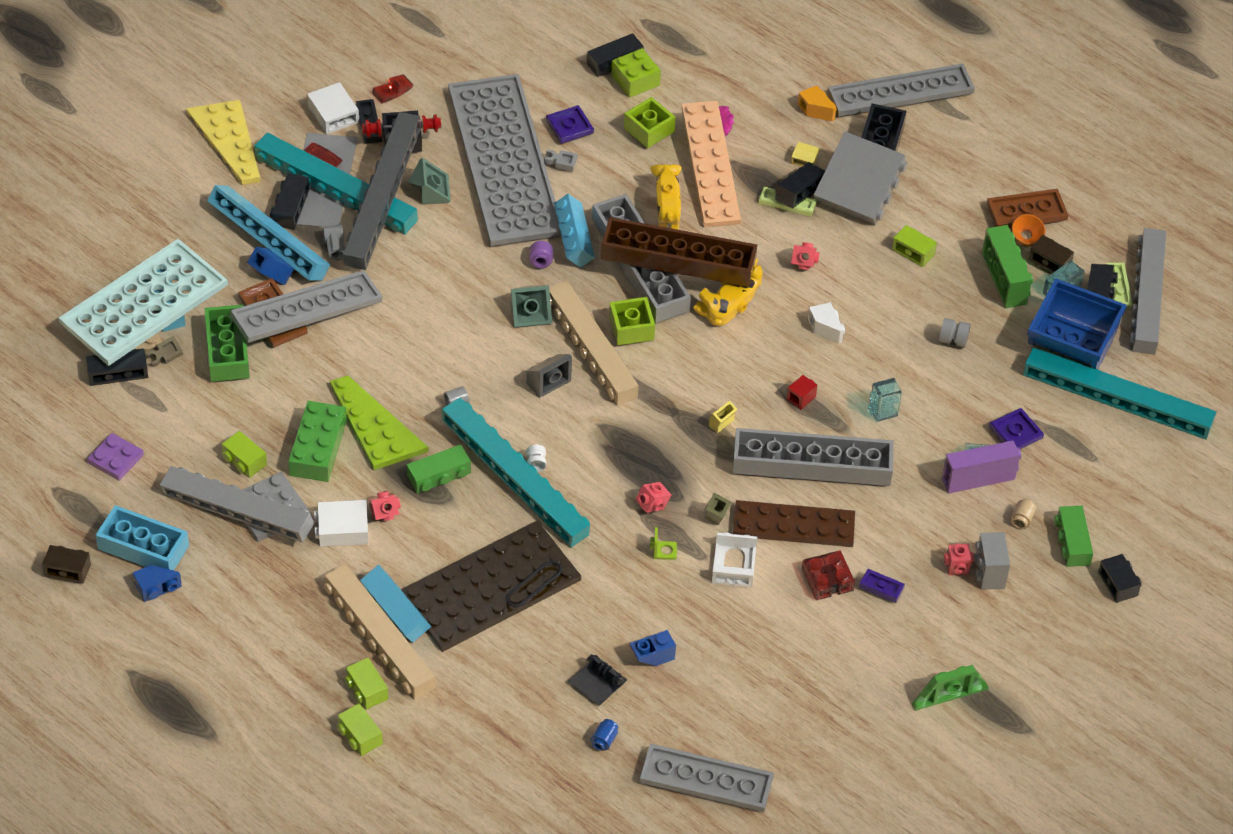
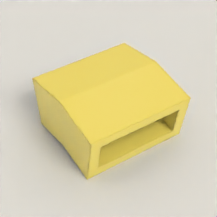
[791,142,820,166]
[709,401,738,433]

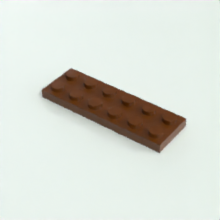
[733,500,855,547]

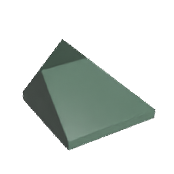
[408,157,451,204]
[511,285,552,327]

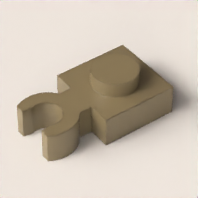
[146,336,183,367]

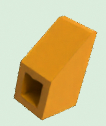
[798,85,837,121]

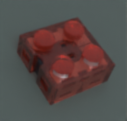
[802,550,855,601]

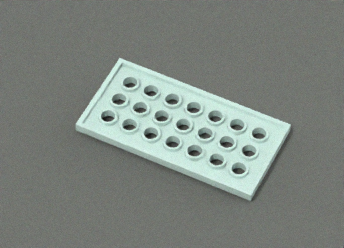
[59,239,228,366]

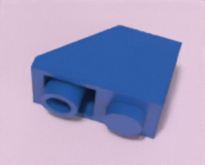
[247,247,294,285]
[133,565,182,602]
[630,630,676,666]

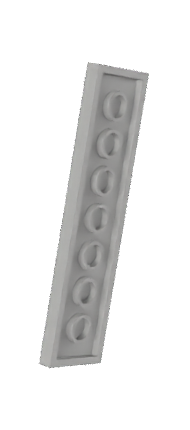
[828,64,975,117]
[230,270,383,343]

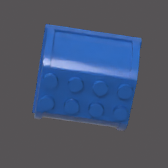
[1027,278,1127,369]

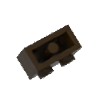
[1028,235,1074,277]
[42,545,91,584]

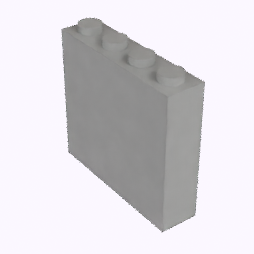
[814,131,907,225]

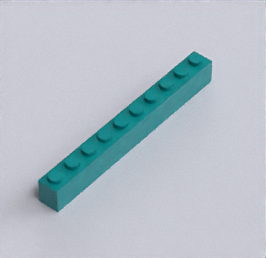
[254,132,418,235]
[1023,348,1217,440]
[442,397,590,548]

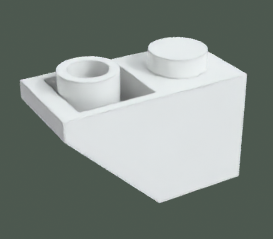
[808,302,845,343]

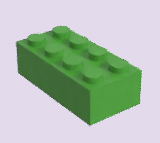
[982,225,1033,308]
[204,305,250,382]
[288,401,347,482]

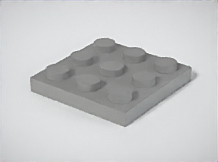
[243,472,311,542]

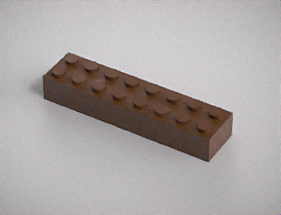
[600,217,758,287]

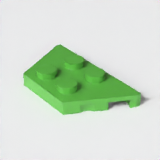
[912,665,989,711]

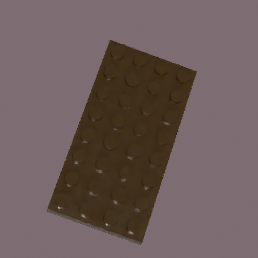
[401,520,581,652]

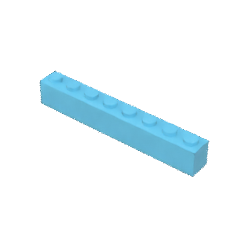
[207,185,331,281]

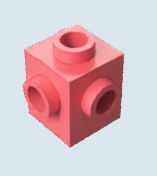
[791,242,820,270]
[635,482,671,513]
[368,491,401,521]
[944,543,974,575]

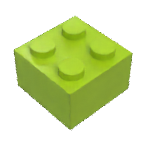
[611,48,661,98]
[624,97,676,149]
[609,297,655,345]

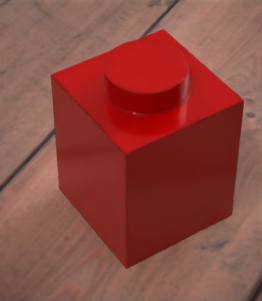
[786,375,818,410]

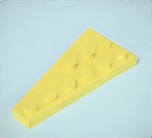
[186,100,260,185]

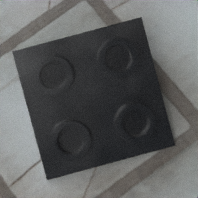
[568,654,627,706]

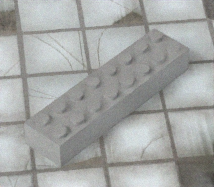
[592,194,691,323]
[733,428,894,486]

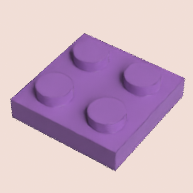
[87,433,144,481]

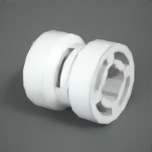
[526,445,546,472]

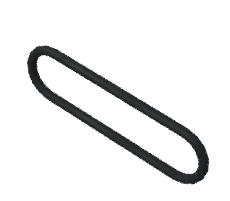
[506,560,562,607]

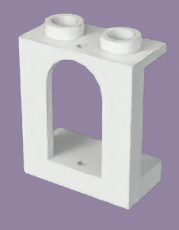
[712,533,757,588]

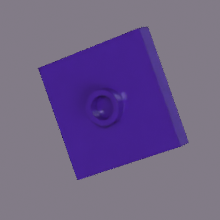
[546,105,594,144]
[989,408,1044,449]

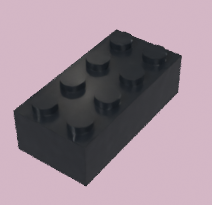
[861,103,907,152]

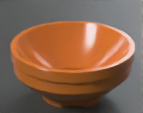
[1011,214,1046,247]

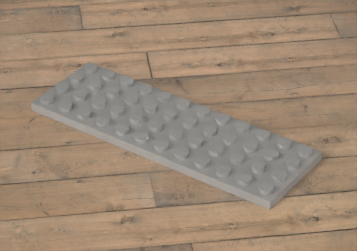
[448,74,561,246]

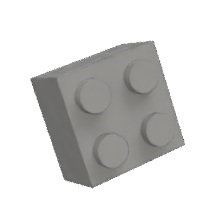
[974,532,1010,590]

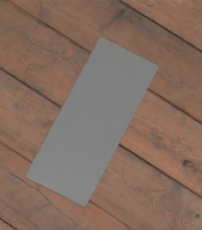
[297,133,358,227]

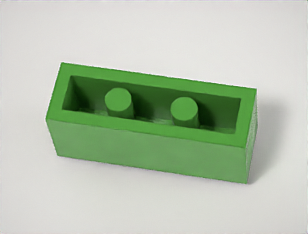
[407,444,471,493]
[1054,505,1093,567]

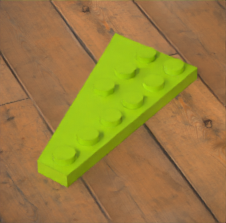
[330,375,429,470]

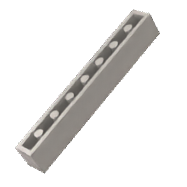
[1130,228,1166,355]
[160,466,314,543]

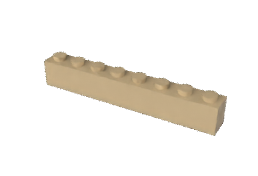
[549,280,639,406]
[324,564,436,699]

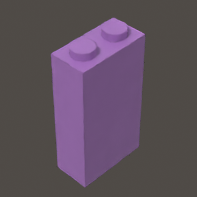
[942,441,1021,494]

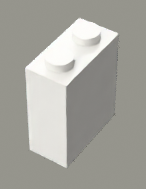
[307,82,359,134]
[314,500,368,547]

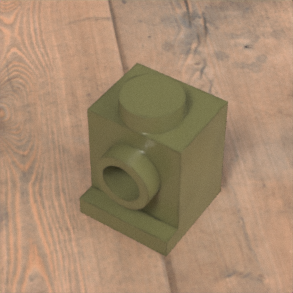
[704,493,731,525]

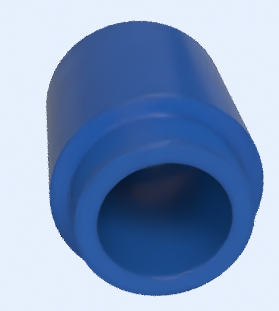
[590,719,619,751]

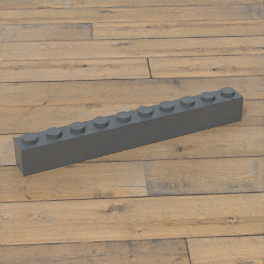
[341,112,421,270]

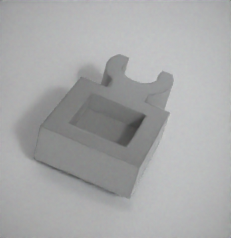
[544,150,578,172]

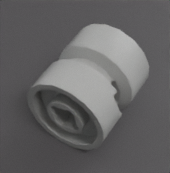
[939,318,971,348]

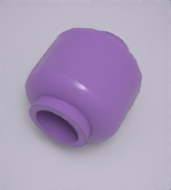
[529,241,554,269]

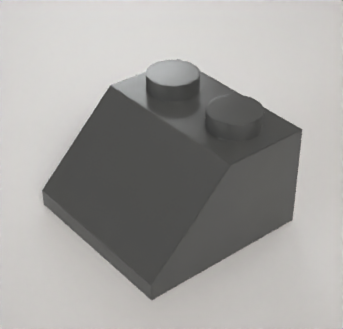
[526,354,572,398]

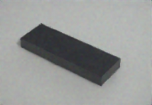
[356,99,383,144]

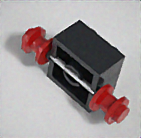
[362,110,441,152]

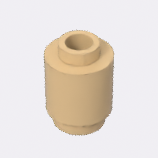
[1011,499,1037,529]

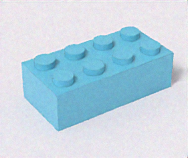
[96,505,189,570]

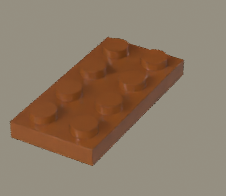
[987,189,1069,228]
[238,278,308,348]

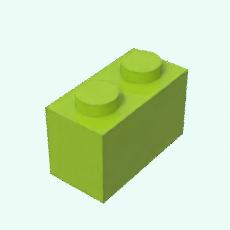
[892,225,937,267]
[222,431,267,478]
[345,658,388,710]
[337,703,383,756]

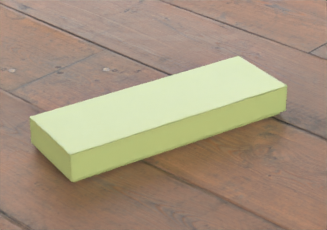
[758,187,817,217]
[1106,263,1133,309]

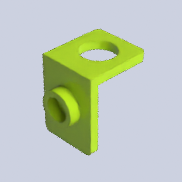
[650,527,677,560]

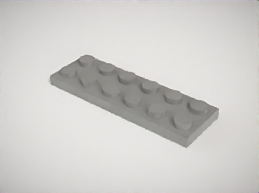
[640,743,774,812]

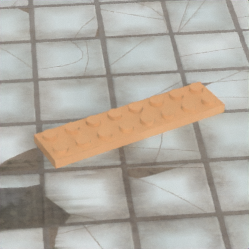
[681,101,741,227]

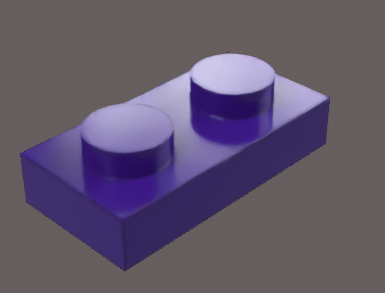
[859,569,905,603]

